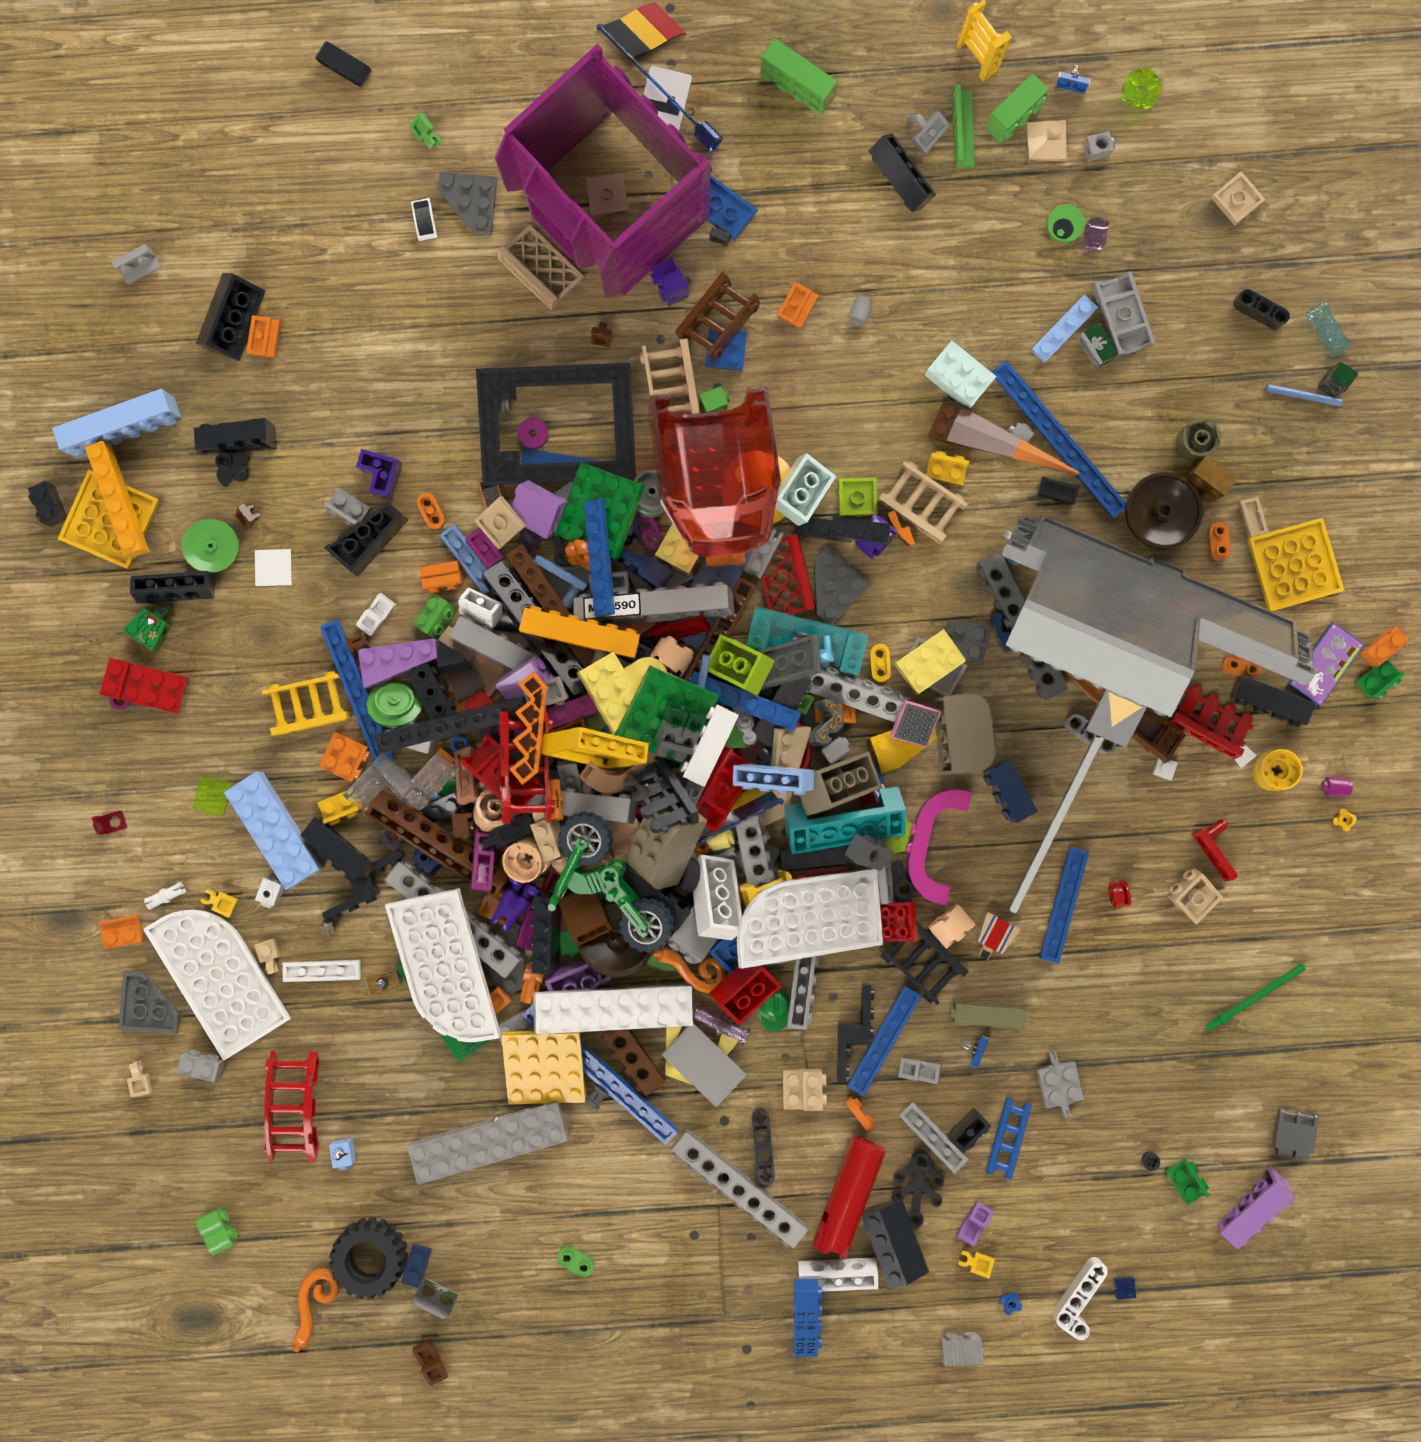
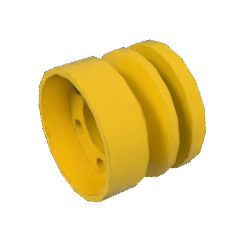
[1252,749,1303,792]

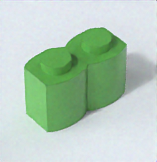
[195,1207,238,1256]

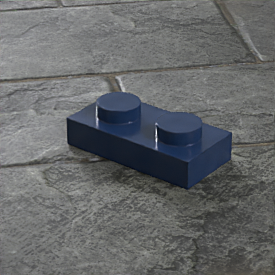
[401,1243,432,1288]

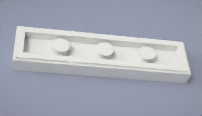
[282,960,361,982]

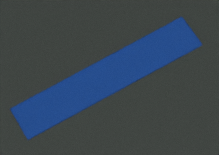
[521,448,596,464]

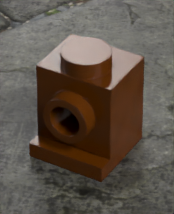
[452,810,475,840]

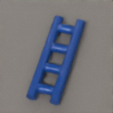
[986,1097,1032,1180]

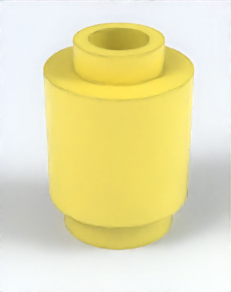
[706,828,736,852]

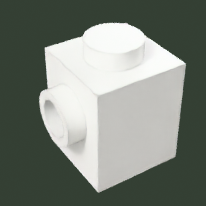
[255,877,284,908]

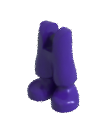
[490,876,542,932]

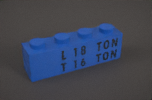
[793,1279,822,1357]

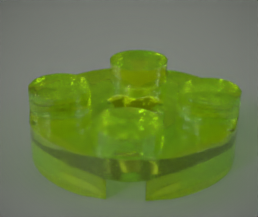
[1122,68,1162,109]

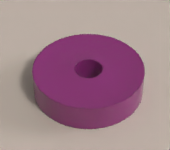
[518,418,549,449]

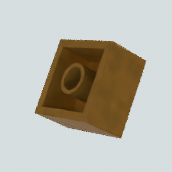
[1184,454,1239,502]

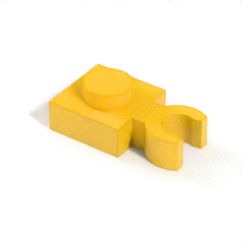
[201,889,239,918]
[958,1250,995,1278]

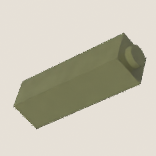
[949,1001,1026,1029]

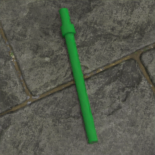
[1205,963,1306,1032]

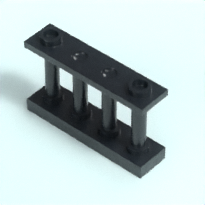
[879,921,969,1005]

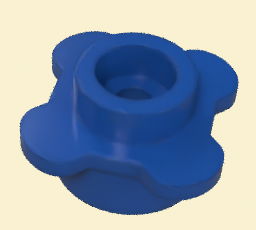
[1000,1292,1022,1315]

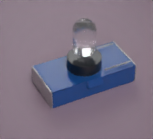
[1055,65,1090,94]
[960,1035,990,1068]

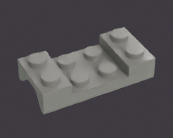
[1092,271,1155,359]

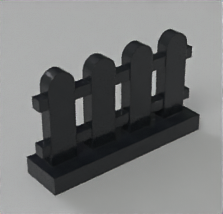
[623,756,699,834]

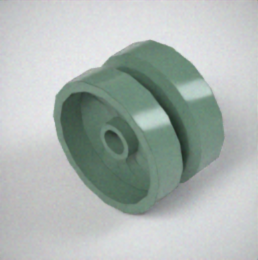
[634,470,674,518]

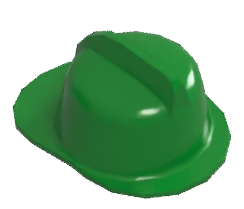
[759,987,789,1032]

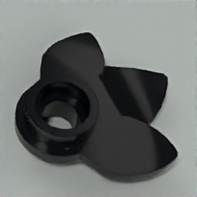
[215,451,250,487]

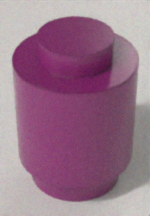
[1321,777,1353,797]

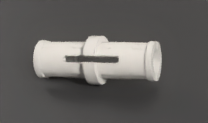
[144,882,186,910]

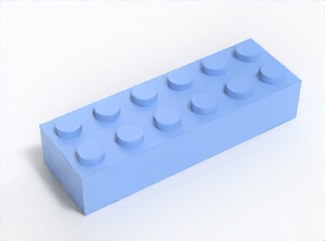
[52,388,182,458]
[224,771,324,890]

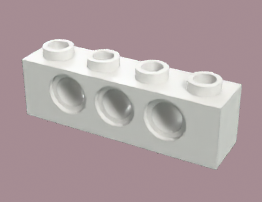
[798,1258,878,1292]

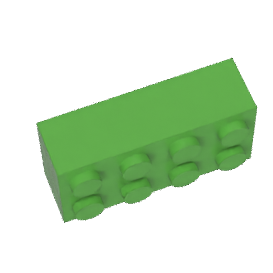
[760,38,838,115]

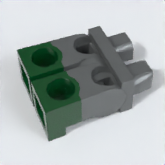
[654,702,707,762]

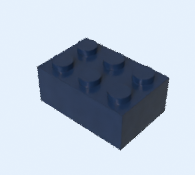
[983,760,1038,823]

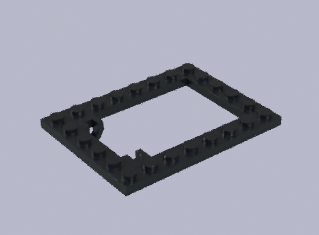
[476,363,636,486]

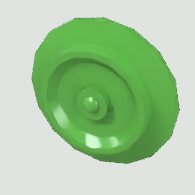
[182,519,239,573]
[366,680,423,727]

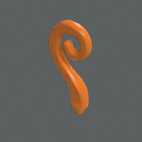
[652,946,727,993]
[292,1268,340,1352]

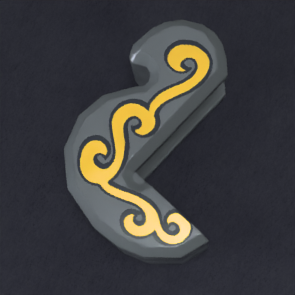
[808,699,844,747]

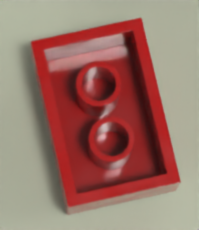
[710,965,782,1025]

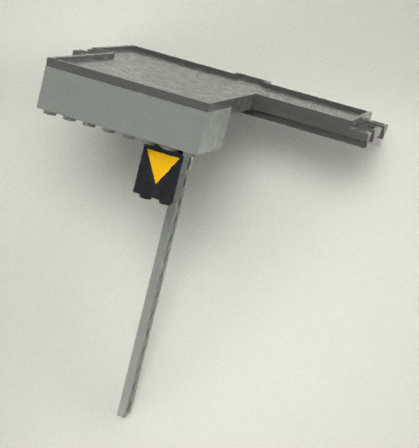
[1002,515,1317,913]

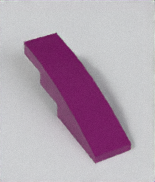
[471,823,495,891]

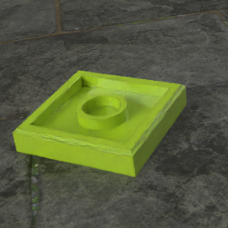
[838,477,878,517]

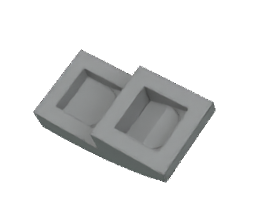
[898,1057,942,1084]

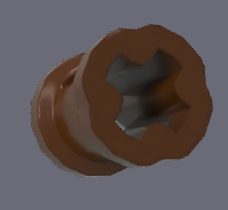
[346,631,371,654]

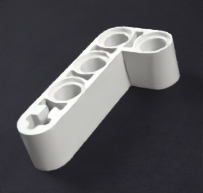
[1052,1257,1107,1340]

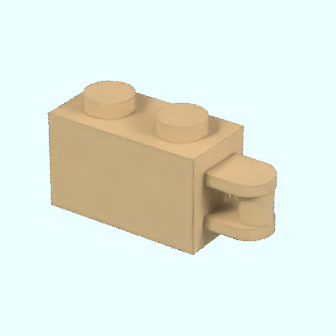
[530,813,563,862]

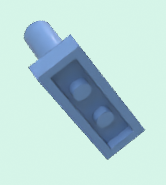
[534,555,590,609]

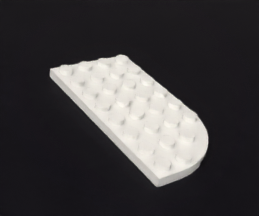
[737,868,883,968]
[385,888,501,1042]
[143,910,291,1061]

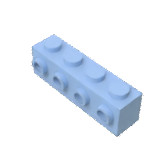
[733,764,814,795]

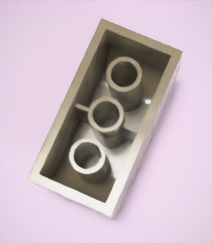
[932,693,997,775]
[799,751,882,816]
[626,805,707,889]

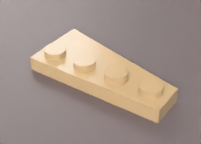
[771,726,811,806]

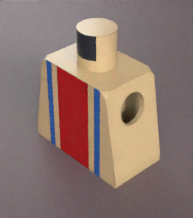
[975,911,1021,960]

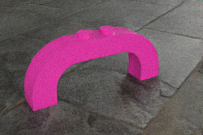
[905,790,972,906]

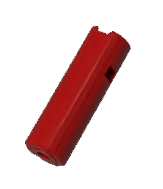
[812,1136,886,1259]

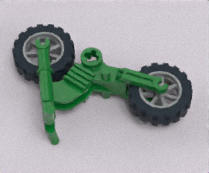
[548,811,674,953]

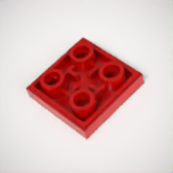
[880,902,918,942]

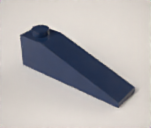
[614,549,673,590]

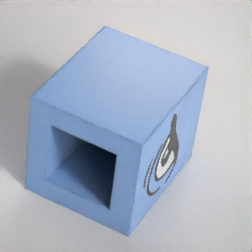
[329,1138,356,1170]

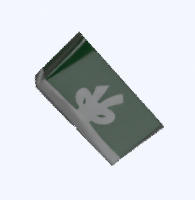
[1077,322,1119,369]
[413,1278,458,1319]

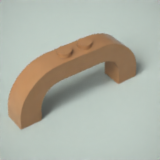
[579,751,658,793]

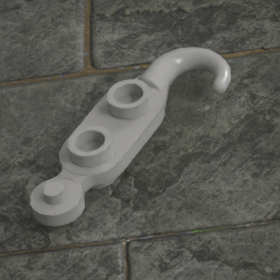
[732,707,757,745]

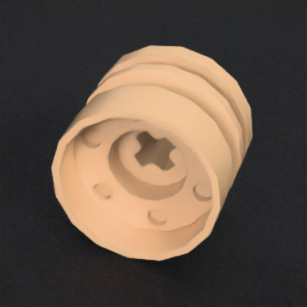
[502,834,551,883]

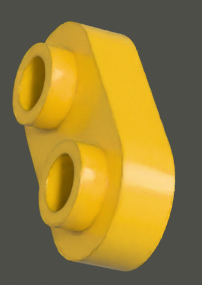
[870,644,891,682]

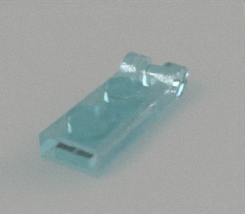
[1306,301,1351,358]

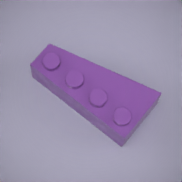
[358,638,437,689]

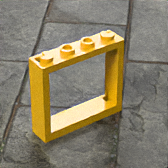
[541,727,649,769]

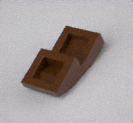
[413,1339,448,1386]

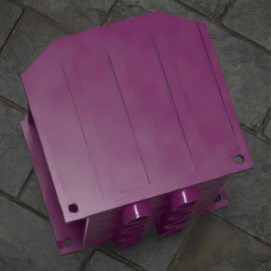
[495,43,712,298]

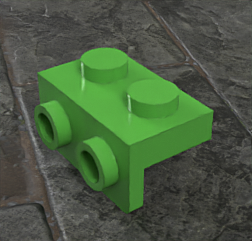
[412,593,458,640]

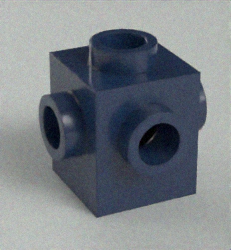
[412,849,443,876]

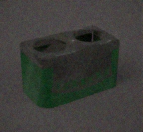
[1318,362,1358,397]

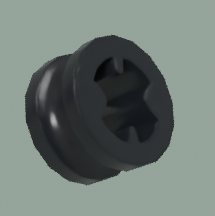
[1141,1151,1160,1171]

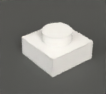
[1152,757,1178,781]

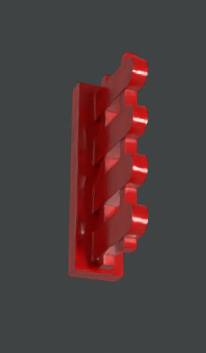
[1168,685,1254,759]

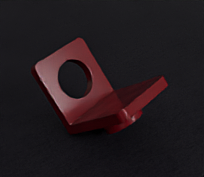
[92,810,127,835]

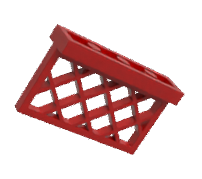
[754,534,816,615]

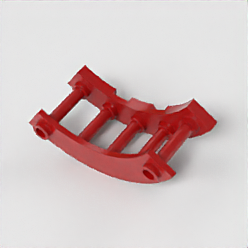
[499,711,555,824]
[264,1051,320,1162]

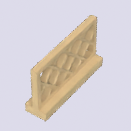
[497,225,584,311]

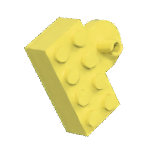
[577,652,667,735]

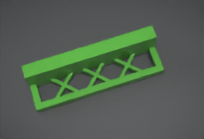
[952,85,975,169]

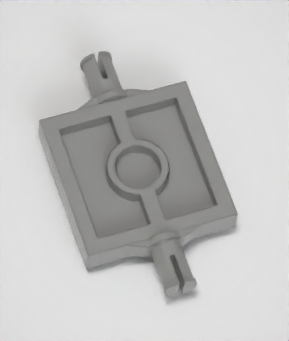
[1036,1051,1084,1118]

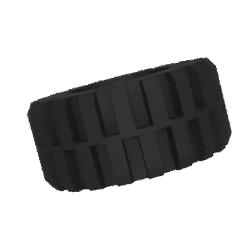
[329,1217,408,1299]

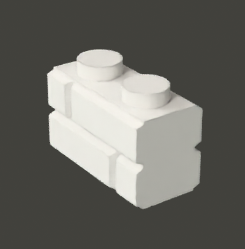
[458,588,503,629]

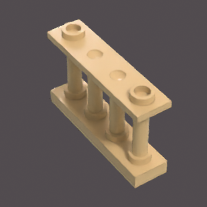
[639,339,700,425]
[877,461,968,544]

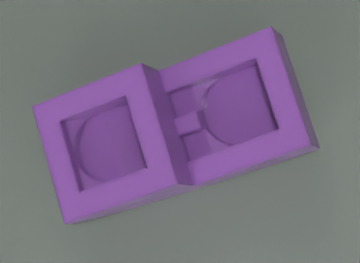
[956,1201,994,1246]

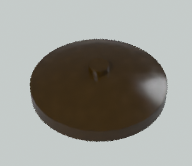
[1125,472,1203,549]
[578,900,656,977]

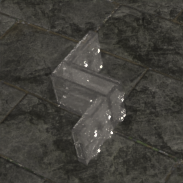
[343,753,459,811]

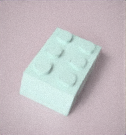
[925,340,996,410]
[774,453,836,526]

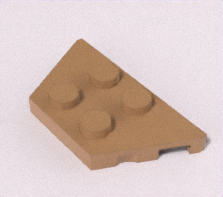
[471,630,530,697]

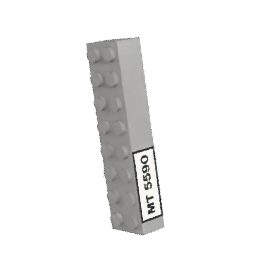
[573,582,734,626]
[407,1101,570,1185]

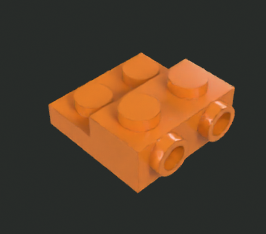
[319,732,371,782]

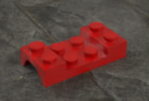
[99,657,189,715]
[460,733,543,816]
[695,746,754,833]

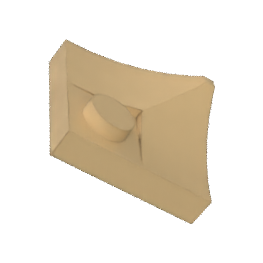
[1027,120,1067,161]

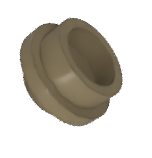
[320,919,334,938]

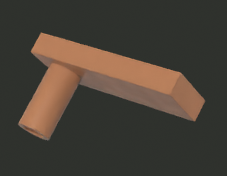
[454,746,480,805]

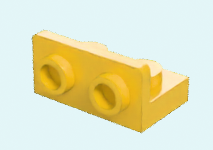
[926,451,969,487]
[318,788,363,826]

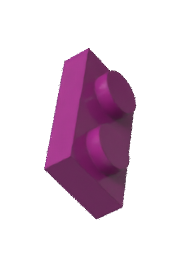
[465,528,504,569]

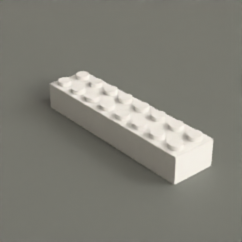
[533,984,693,1034]

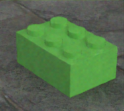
[985,73,1049,144]

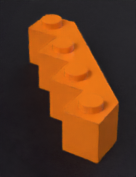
[510,671,548,785]

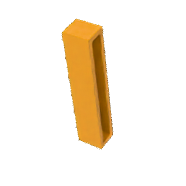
[85,440,150,558]
[519,605,640,659]

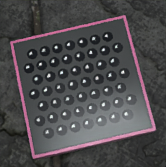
[891,700,941,747]

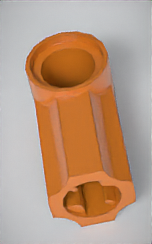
[520,964,544,1004]

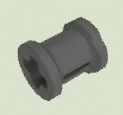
[585,1084,609,1110]

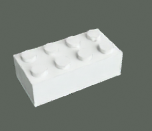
[678,705,739,787]
[693,855,742,940]

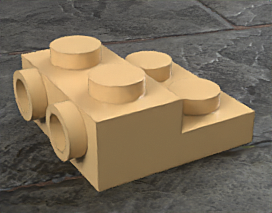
[1167,868,1223,925]
[783,1069,827,1111]

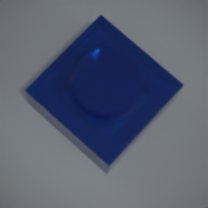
[1113,1276,1136,1300]

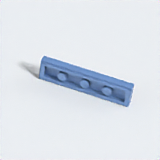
[439,524,490,596]

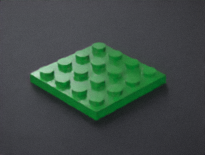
[555,462,645,559]
[614,665,719,765]

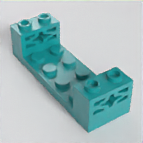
[746,606,868,675]
[784,787,906,855]

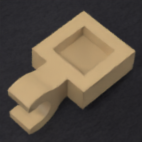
[254,938,280,974]
[127,1060,152,1098]

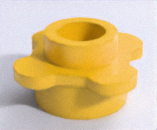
[1333,809,1357,831]

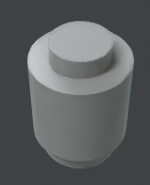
[848,296,872,327]

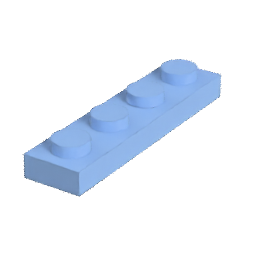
[1031,294,1098,363]

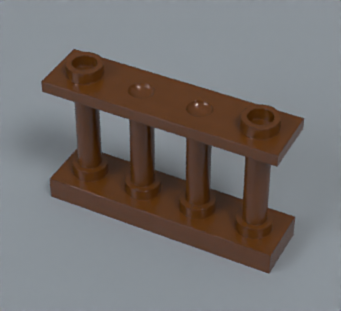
[675,272,761,363]

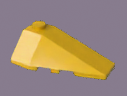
[868,728,937,774]

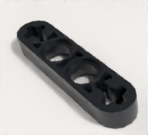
[752,1107,775,1185]

